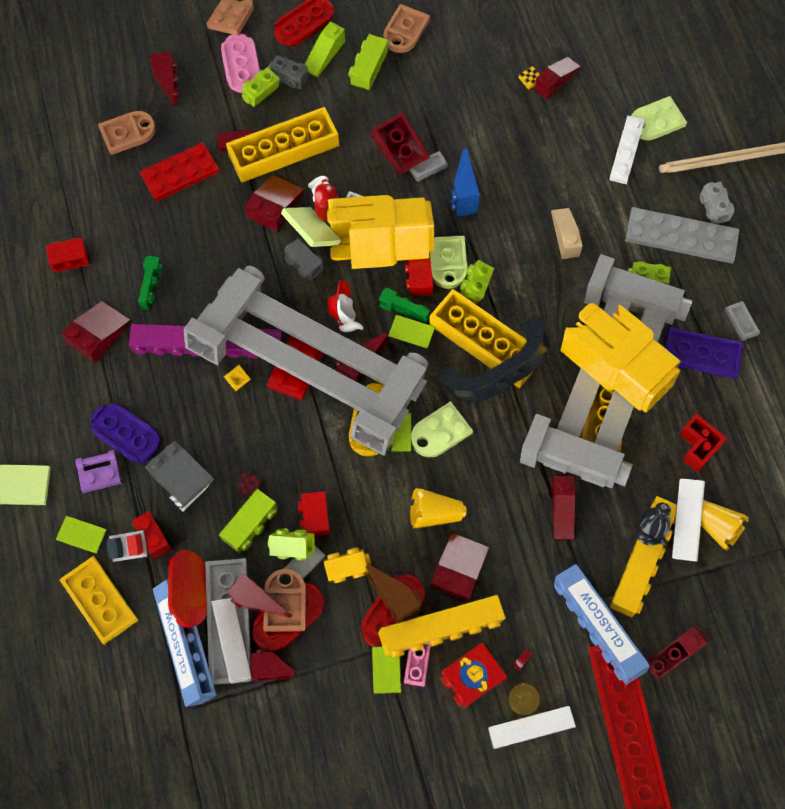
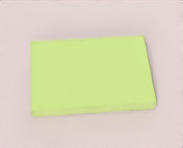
[281,207,341,247]
[0,465,51,505]

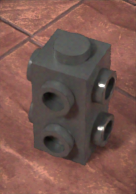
[268,55,309,90]
[284,238,324,281]

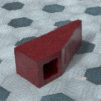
[150,52,180,105]
[647,625,710,680]

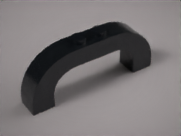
[439,314,550,402]

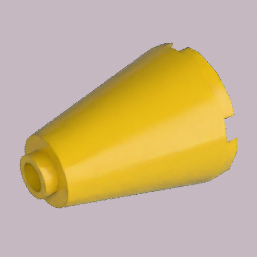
[410,488,466,528]
[701,500,749,550]

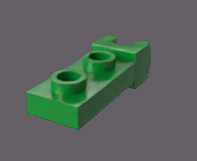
[138,256,163,310]
[379,288,430,324]

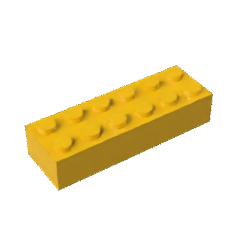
[226,107,339,183]
[429,289,533,389]

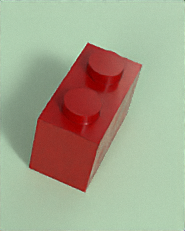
[46,238,89,273]
[405,254,433,297]
[298,491,330,537]
[132,511,172,560]

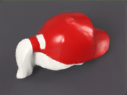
[308,176,339,222]
[328,280,363,332]

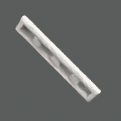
[672,479,705,561]
[212,598,252,684]

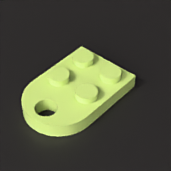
[632,96,687,140]
[429,236,467,289]
[411,401,473,457]

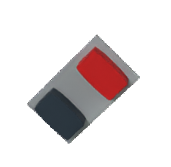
[107,530,148,562]

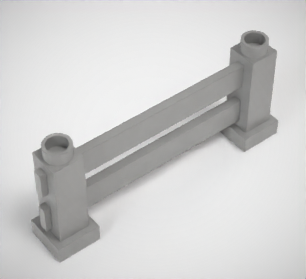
[520,254,693,488]
[184,266,428,456]

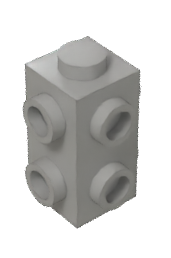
[700,182,734,224]

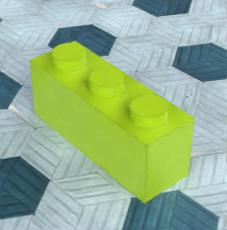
[349,34,388,90]
[219,489,277,554]

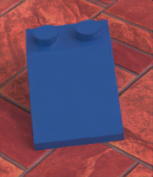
[450,148,480,217]

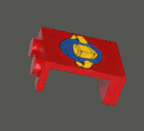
[441,643,507,709]

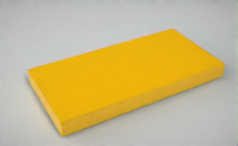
[59,556,138,645]

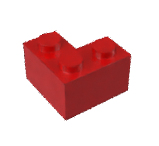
[679,413,727,473]

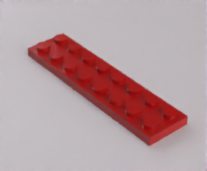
[588,646,671,809]

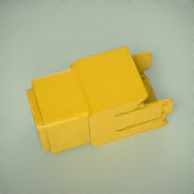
[327,195,434,269]
[561,303,681,413]

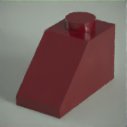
[251,649,296,682]

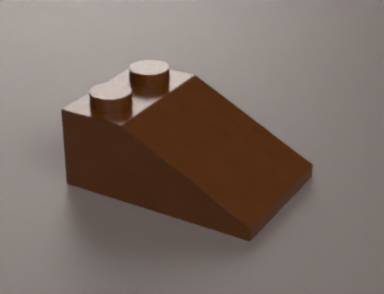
[365,564,422,623]

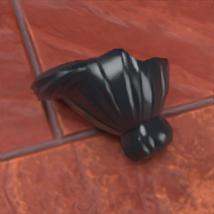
[636,502,671,546]

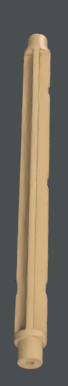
[659,142,785,173]

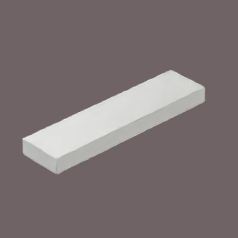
[488,706,576,749]

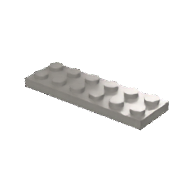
[625,207,739,264]
[205,558,252,685]

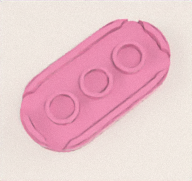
[221,33,260,93]

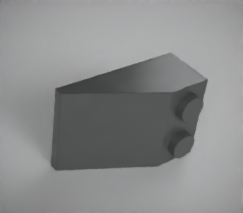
[145,441,214,507]

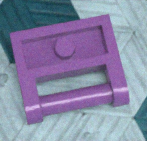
[75,450,122,493]

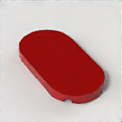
[274,0,334,46]
[168,550,207,628]
[361,575,425,647]
[252,583,324,652]

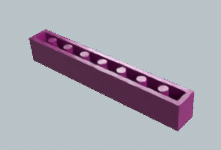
[129,324,283,359]

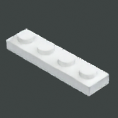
[609,116,645,184]

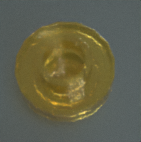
[509,683,540,716]

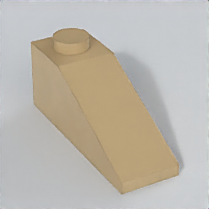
[551,208,583,259]

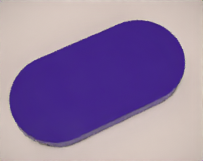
[91,404,160,463]

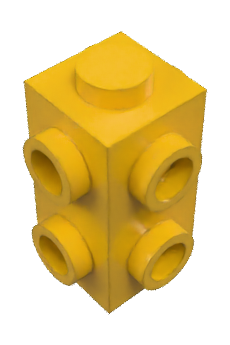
[324,547,371,583]

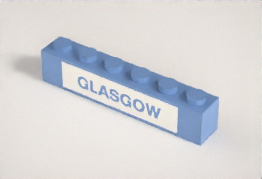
[554,564,650,685]
[153,580,216,707]

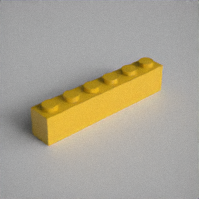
[610,496,677,617]
[378,595,505,658]

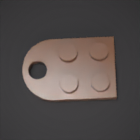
[207,0,254,36]
[384,4,430,53]
[98,111,155,155]
[264,569,306,632]

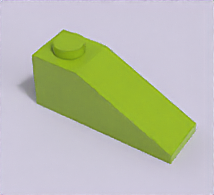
[305,21,345,77]

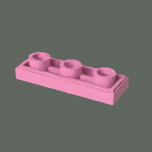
[404,643,431,687]

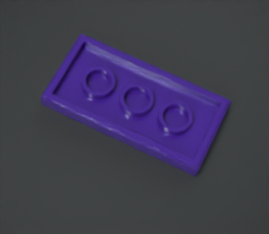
[664,327,743,379]

